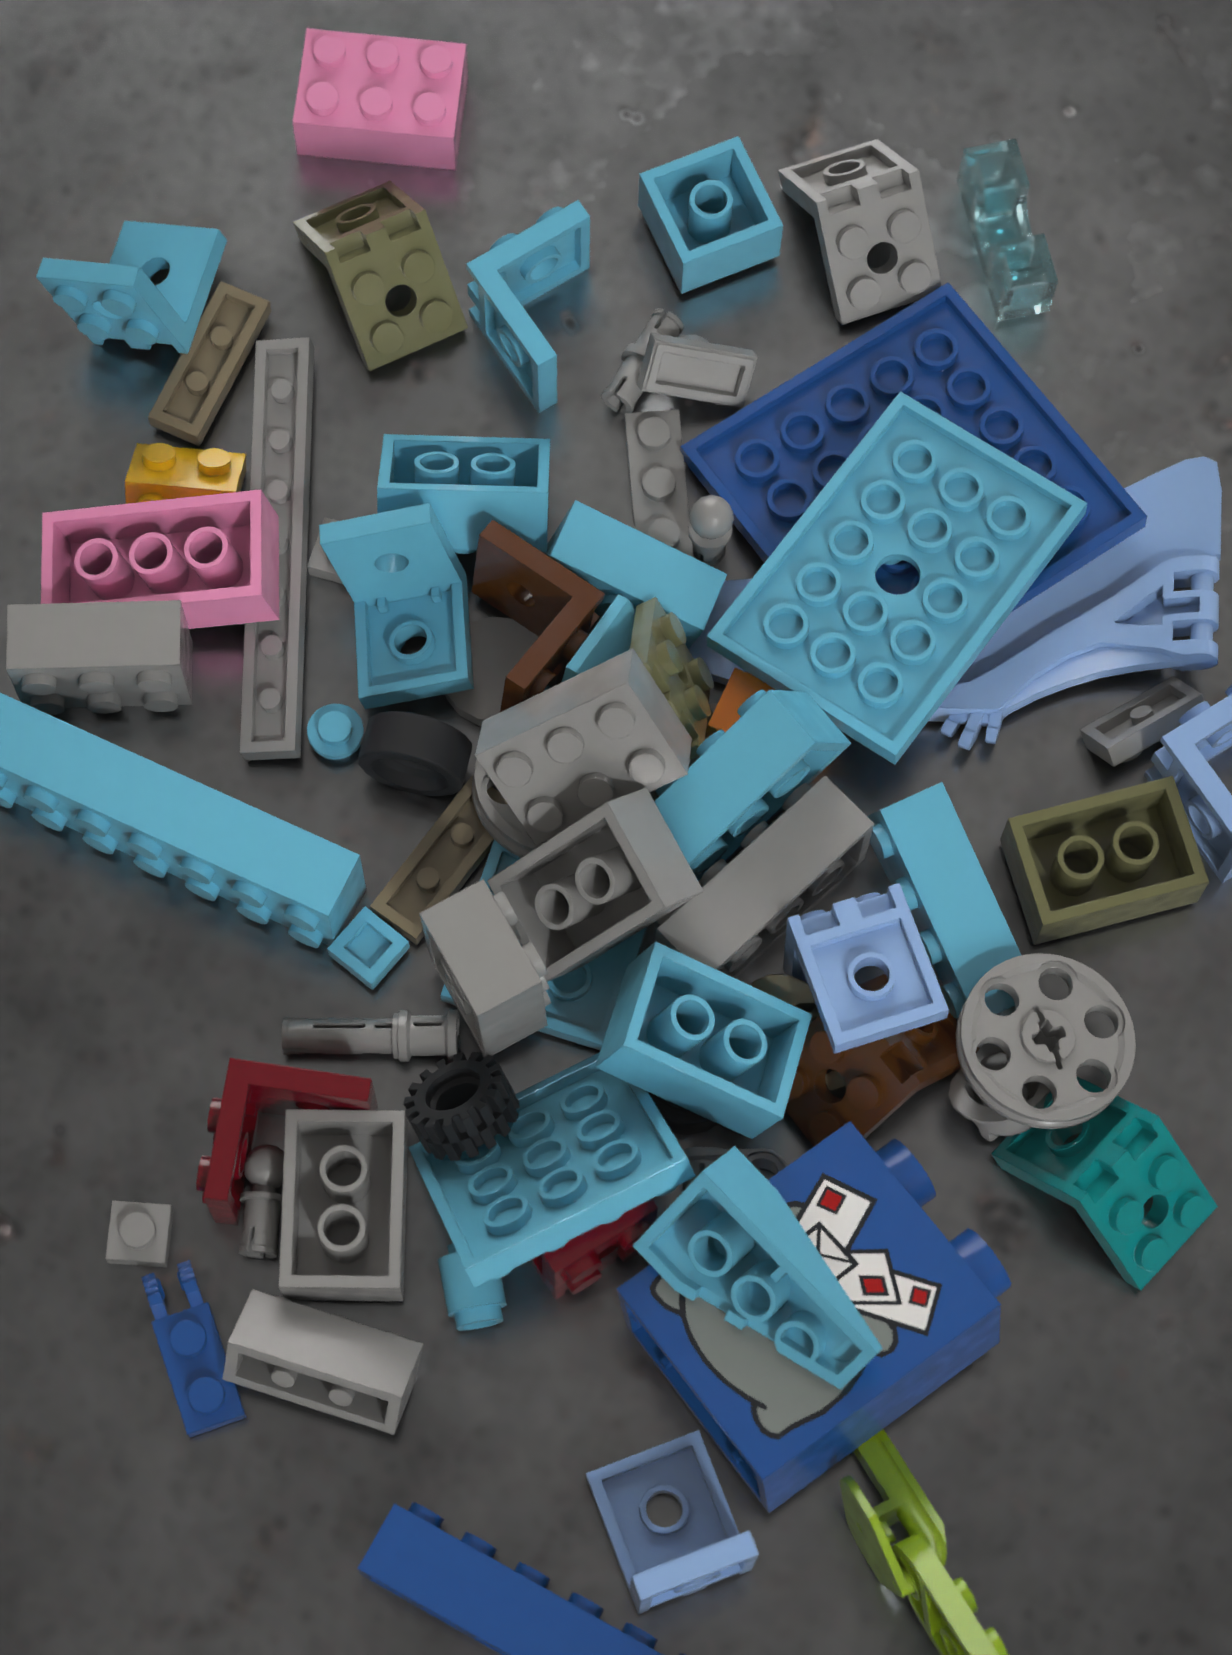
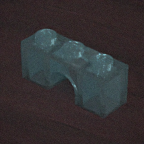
[957,138,1058,322]

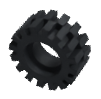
[403,1052,520,1161]

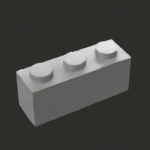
[223,1289,423,1435]

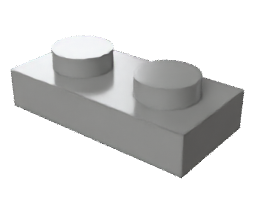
[1080,676,1204,767]

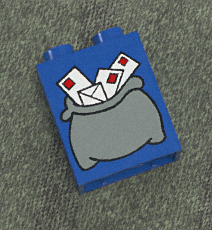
[616,1121,1011,1513]

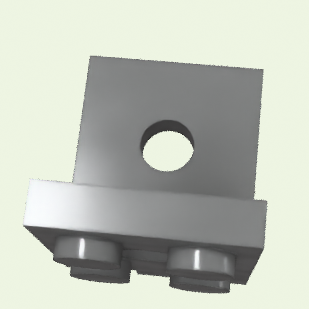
[778,139,942,325]

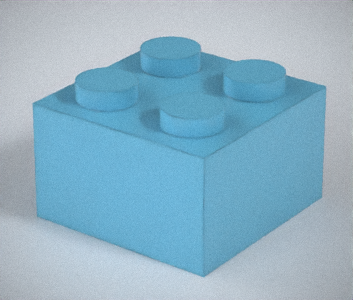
[638,136,783,294]

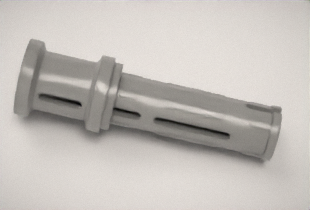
[282,1010,460,1062]

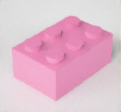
[293,28,468,170]

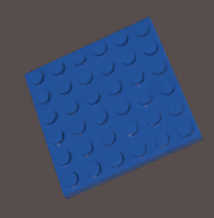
[680,282,1147,611]

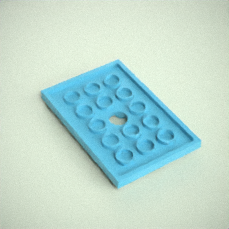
[706,391,1087,765]

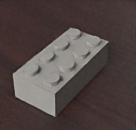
[655,776,874,979]

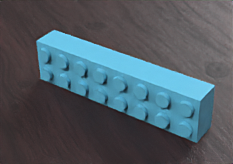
[0,693,366,948]

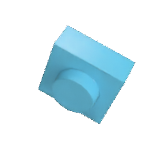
[327,906,410,990]

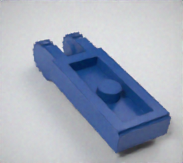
[141,1260,247,1438]

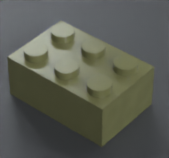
[1000,776,1209,945]

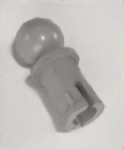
[688,495,734,566]
[239,1144,284,1258]

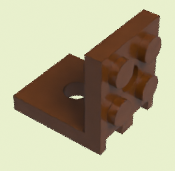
[471,519,605,712]
[785,974,980,1147]

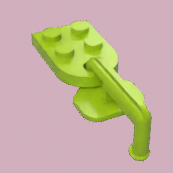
[840,1429,1008,1655]

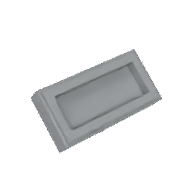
[637,333,758,408]

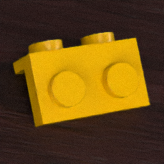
[125,443,246,504]

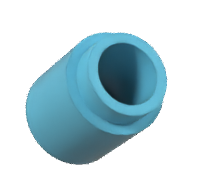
[438,1243,507,1331]

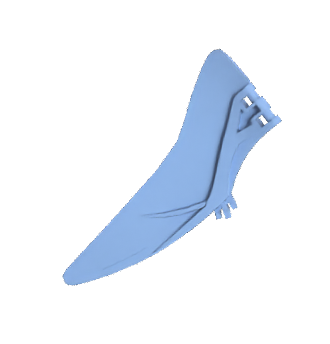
[689,456,1222,750]

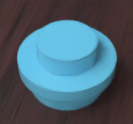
[307,704,364,760]

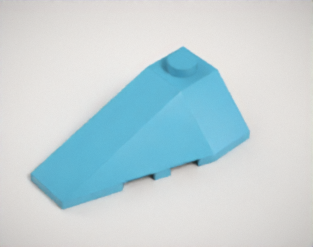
[633,1146,883,1390]

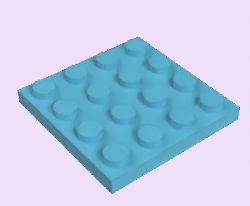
[408,1052,696,1288]

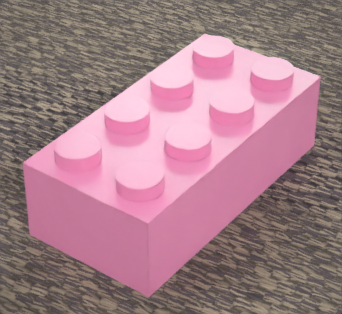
[41,489,279,629]

